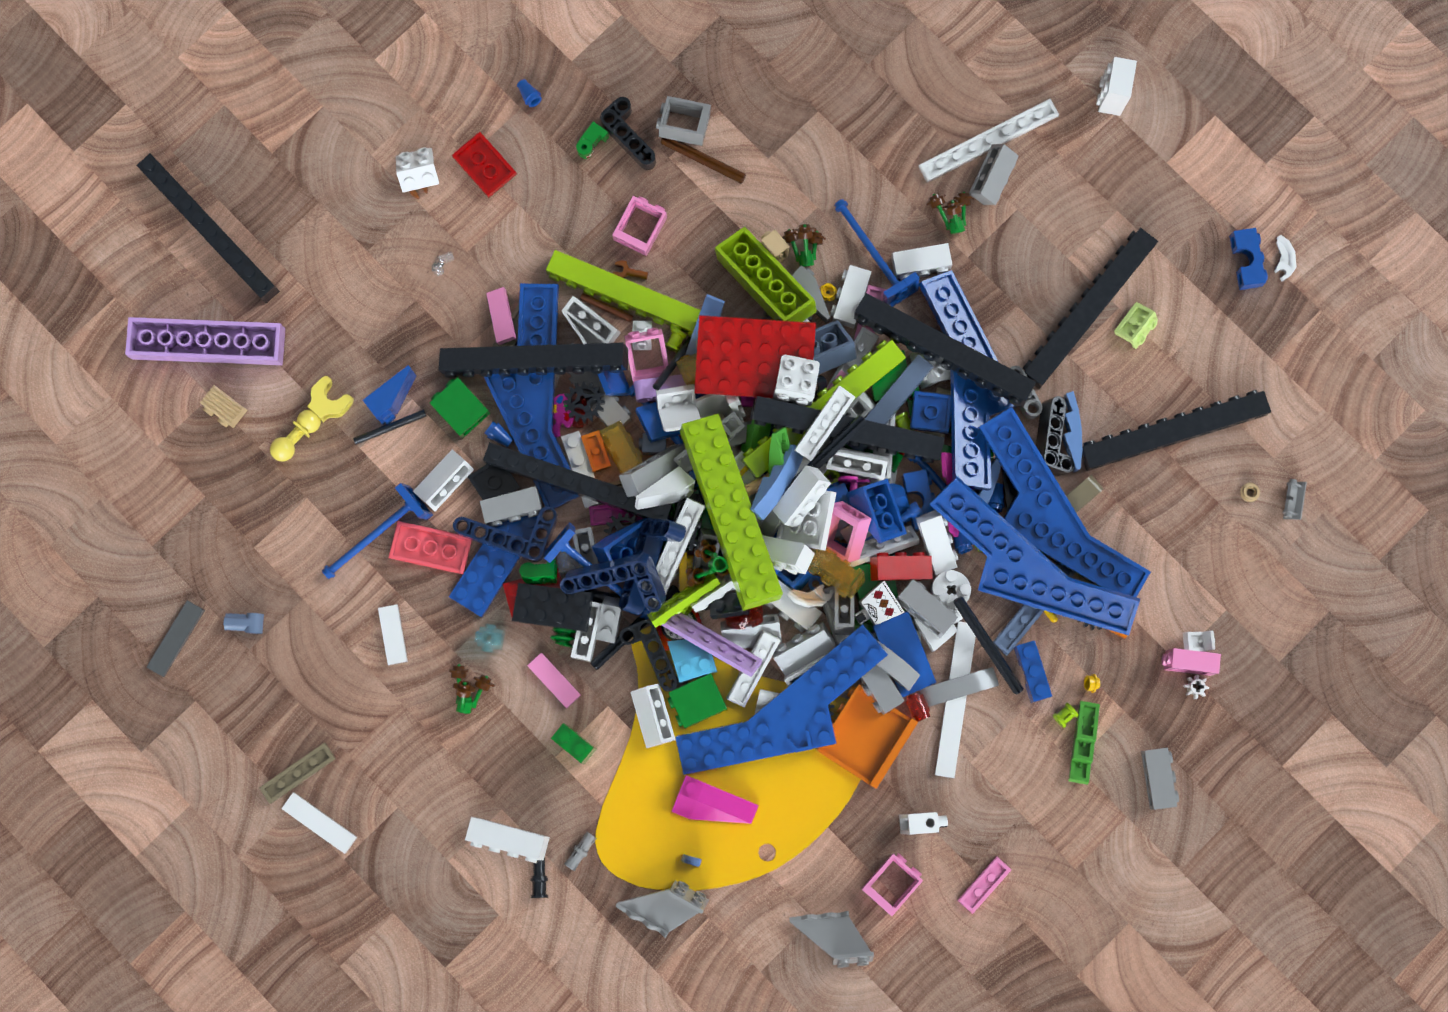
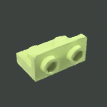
[1114,302,1158,349]

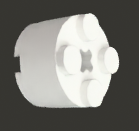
[930,570,971,610]

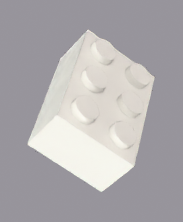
[1096,57,1137,116]

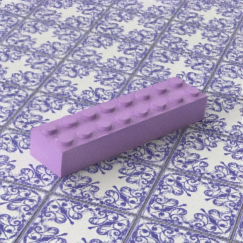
[125,317,285,365]

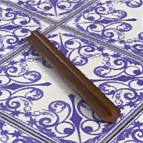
[661,138,746,184]

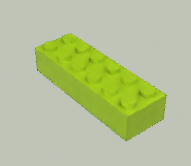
[715,226,817,322]

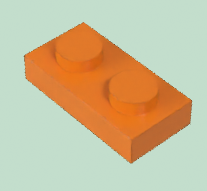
[581,430,611,473]

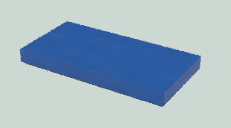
[872,611,937,697]

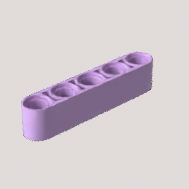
[633,373,696,403]

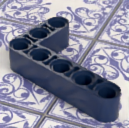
[453,506,558,562]
[619,518,686,615]
[560,553,666,612]

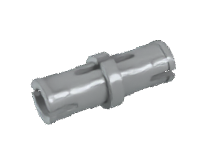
[564,831,597,871]

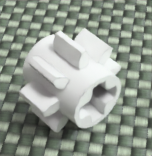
[1183,675,1209,699]

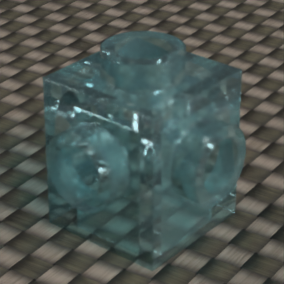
[475,624,505,653]

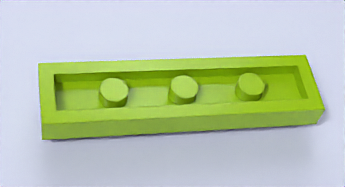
[647,573,720,628]

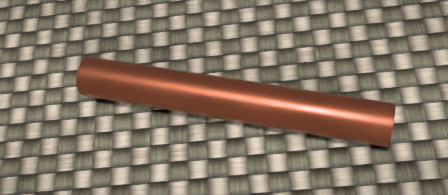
[580,293,634,323]

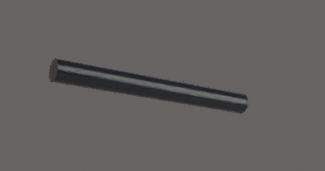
[653,337,691,390]
[353,409,427,445]

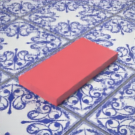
[389,521,472,575]

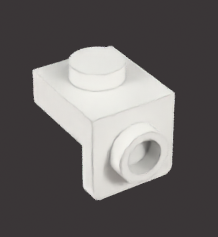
[632,321,652,350]
[1183,631,1215,652]

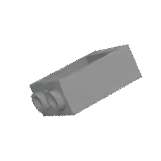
[656,96,711,146]

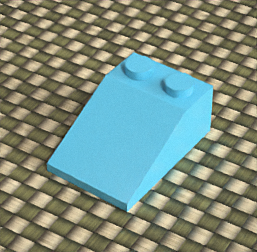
[667,618,717,684]

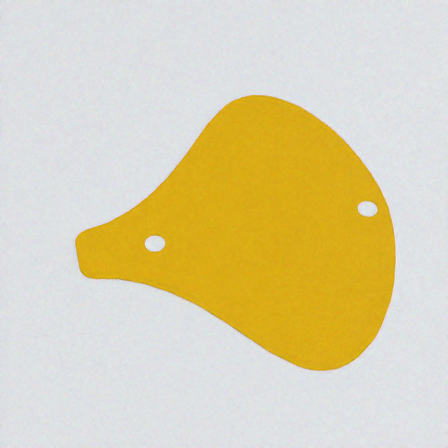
[595,626,861,891]

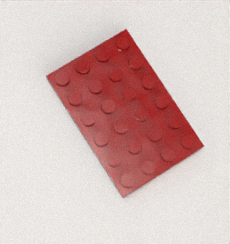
[694,315,816,398]

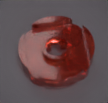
[725,606,764,630]

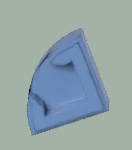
[681,854,702,867]

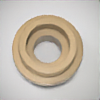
[1240,483,1260,502]

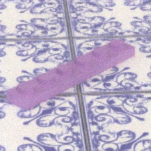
[662,613,762,677]

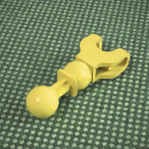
[270,376,354,462]

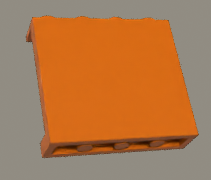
[816,684,918,789]

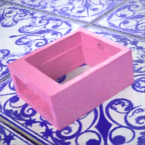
[612,196,667,256]
[624,328,668,383]
[826,501,871,563]
[1161,648,1221,676]
[861,853,923,916]

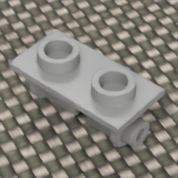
[1282,479,1307,520]

